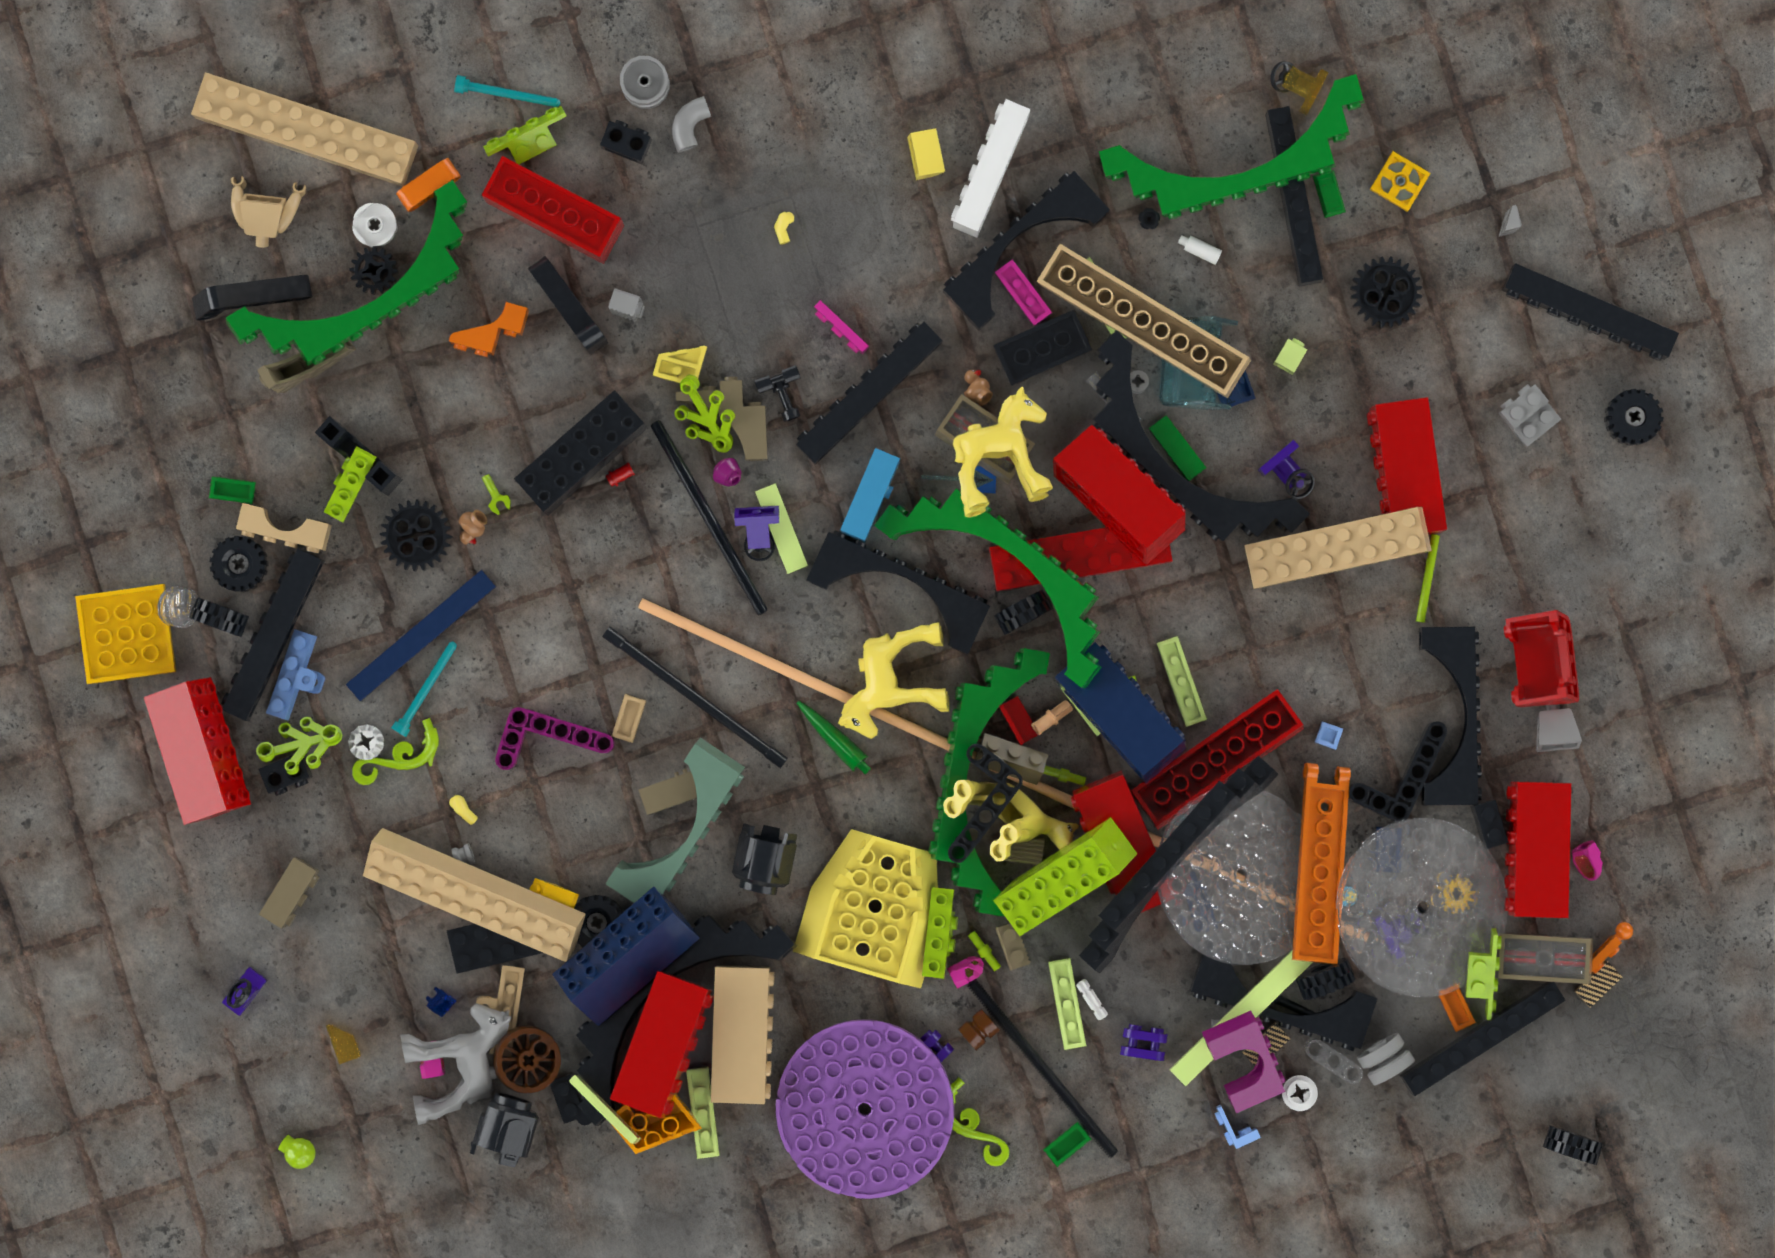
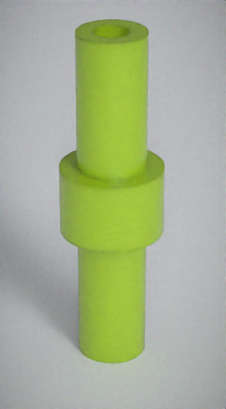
[1043,765,1086,786]
[968,931,1001,972]

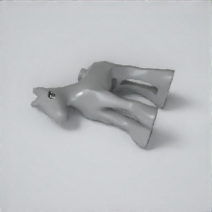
[400,1003,511,1125]

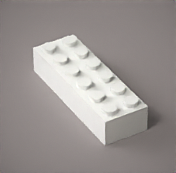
[951,99,1030,238]

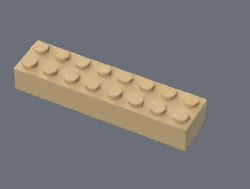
[1245,507,1432,589]

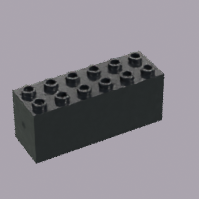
[514,390,648,516]

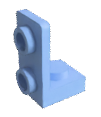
[1214,1105,1261,1149]

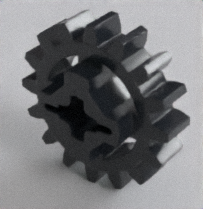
[349,246,399,295]

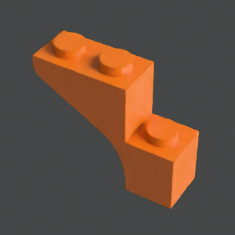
[449,302,529,357]

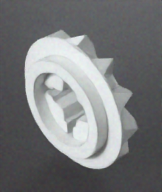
[348,724,384,760]
[1282,1075,1318,1111]

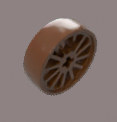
[493,1025,561,1094]

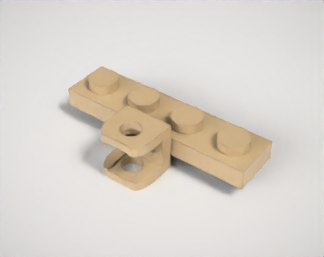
[476,965,525,1057]

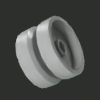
[620,56,670,109]
[1357,1033,1415,1086]

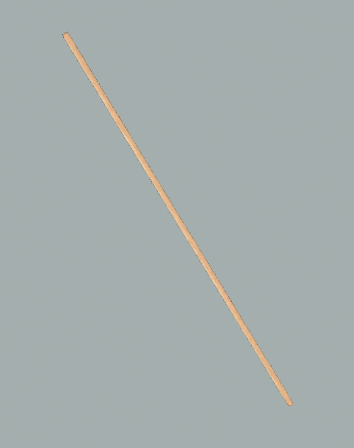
[638,598,1369,943]

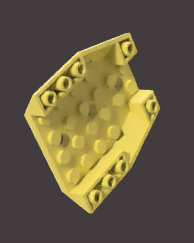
[793,829,938,988]

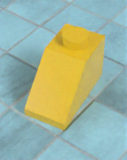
[529,878,579,909]

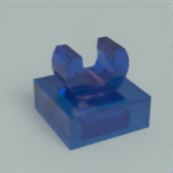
[426,987,457,1017]

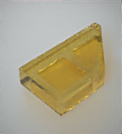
[326,1024,361,1064]

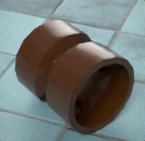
[958,1008,1000,1051]

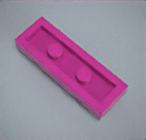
[994,259,1052,326]
[814,300,869,355]

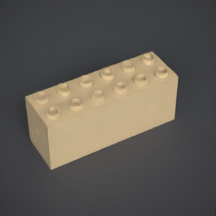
[711,965,774,1104]

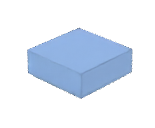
[1315,721,1343,750]

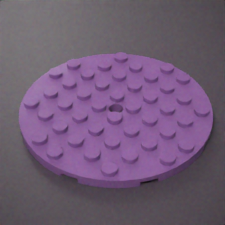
[776,1020,954,1199]

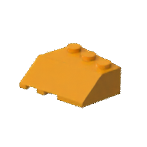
[611,1093,702,1154]

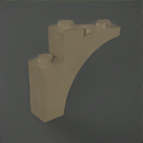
[257,340,356,393]
[676,377,768,462]

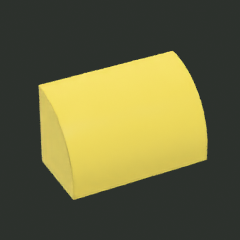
[907,128,945,180]

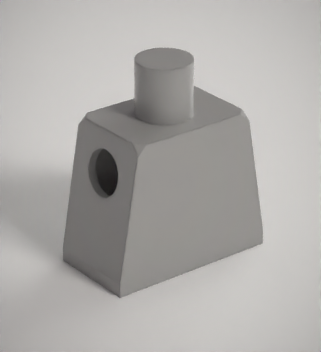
[1536,704,1582,752]

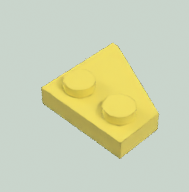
[653,346,707,387]

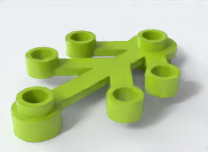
[674,375,735,453]
[256,717,343,775]

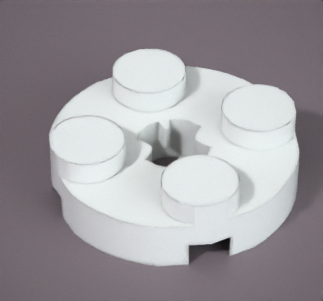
[352,203,398,248]

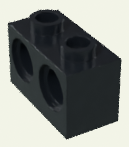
[600,120,652,165]
[258,755,313,796]

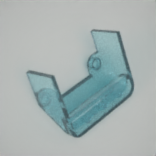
[1159,316,1238,410]

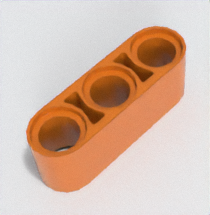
[396,158,461,212]

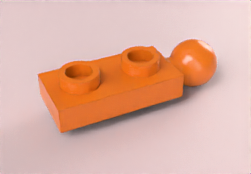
[1592,922,1633,974]

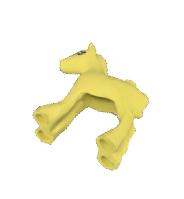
[953,386,1053,517]
[838,622,950,739]
[943,780,1079,862]

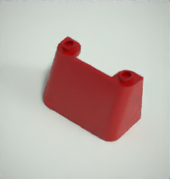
[1504,610,1579,707]

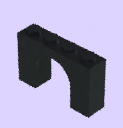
[315,416,403,496]

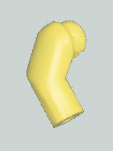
[774,212,794,245]
[449,795,478,825]

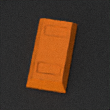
[1437,982,1476,1032]

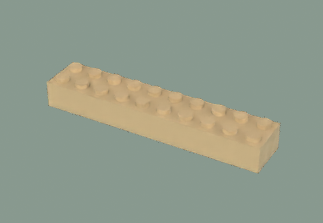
[191,72,418,187]
[1037,244,1251,398]
[363,828,586,962]

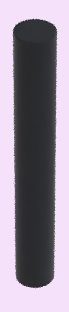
[1273,995,1316,1015]

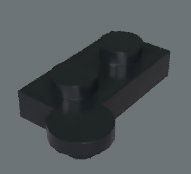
[550,1074,592,1126]

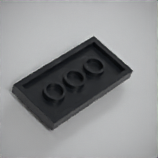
[993,310,1092,386]
[446,924,543,974]

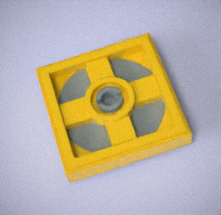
[1369,151,1431,212]

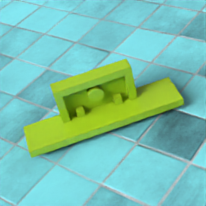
[483,106,566,164]
[324,447,376,522]
[922,887,958,979]
[1465,928,1501,1020]

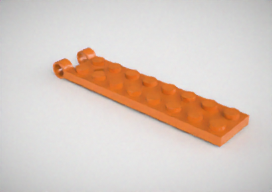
[1292,763,1351,965]

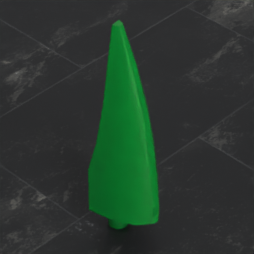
[796,700,871,775]

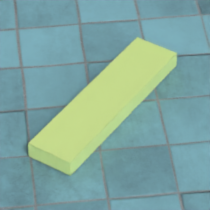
[755,483,808,574]
[1156,636,1207,727]
[1048,958,1086,1050]
[686,1067,720,1159]
[569,1075,641,1144]

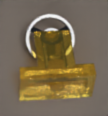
[1270,61,1329,116]

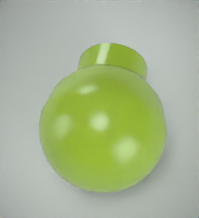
[278,1135,316,1169]

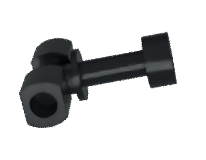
[755,365,801,422]

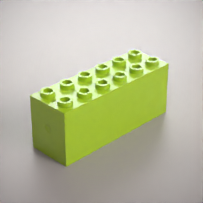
[993,817,1137,936]

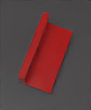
[999,696,1038,745]

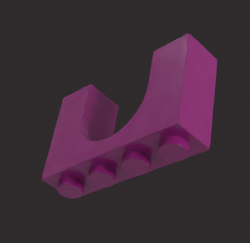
[1202,1011,1286,1113]

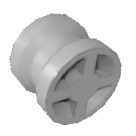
[1130,370,1149,394]
[451,843,476,865]

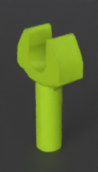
[482,474,511,515]

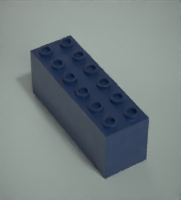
[1055,642,1186,784]
[552,886,700,1026]

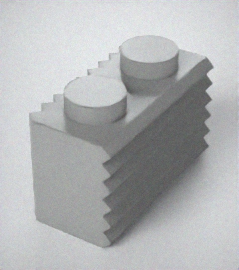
[608,288,645,322]

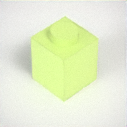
[1273,338,1307,375]

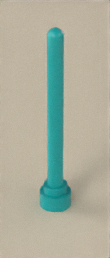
[454,75,560,107]
[391,641,457,737]

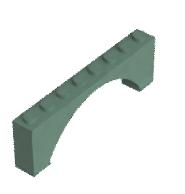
[606,738,745,903]

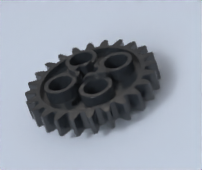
[1350,256,1423,329]
[380,499,453,572]

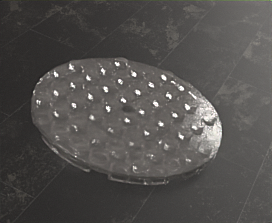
[1158,791,1302,965]
[1336,818,1508,997]

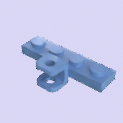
[266,629,325,721]

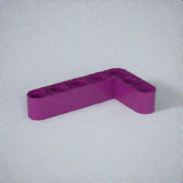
[495,707,615,770]

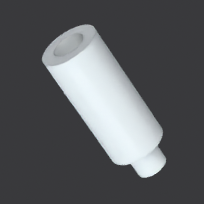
[1178,235,1222,265]

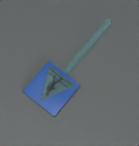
[921,466,996,494]

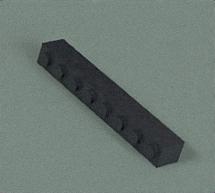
[1265,106,1323,287]
[1502,263,1679,361]
[796,322,943,465]
[221,548,325,721]
[1399,981,1566,1096]

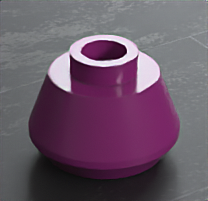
[713,458,742,487]

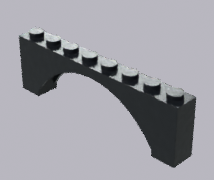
[943,171,1110,331]
[806,530,990,655]
[1419,626,1482,805]
[1190,940,1378,1051]

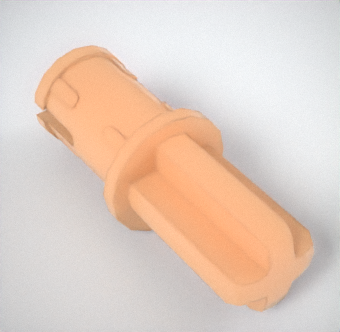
[1031,700,1073,735]

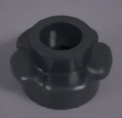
[1138,208,1160,230]

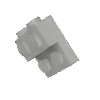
[1498,384,1561,447]

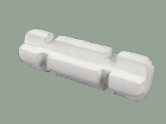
[1076,979,1108,1020]

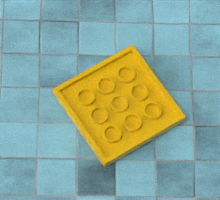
[75,584,176,684]

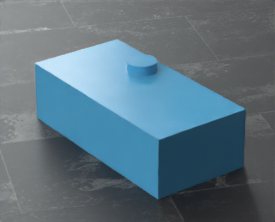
[840,448,900,543]

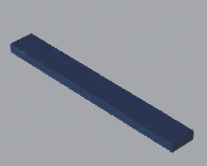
[346,570,496,701]

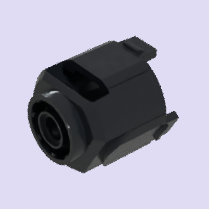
[732,823,797,895]
[470,1093,539,1167]

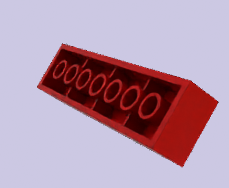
[989,527,1173,592]
[1131,689,1304,830]

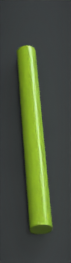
[1416,534,1440,623]

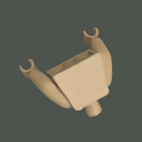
[231,176,306,248]

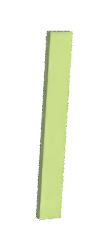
[1169,949,1313,1086]

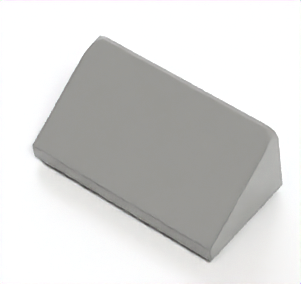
[1499,205,1522,237]

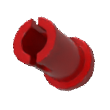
[605,462,635,487]

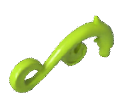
[352,718,439,785]
[950,1077,1009,1167]

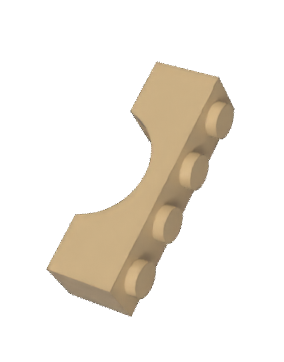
[236,503,332,554]

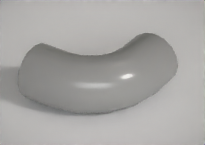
[672,96,711,153]

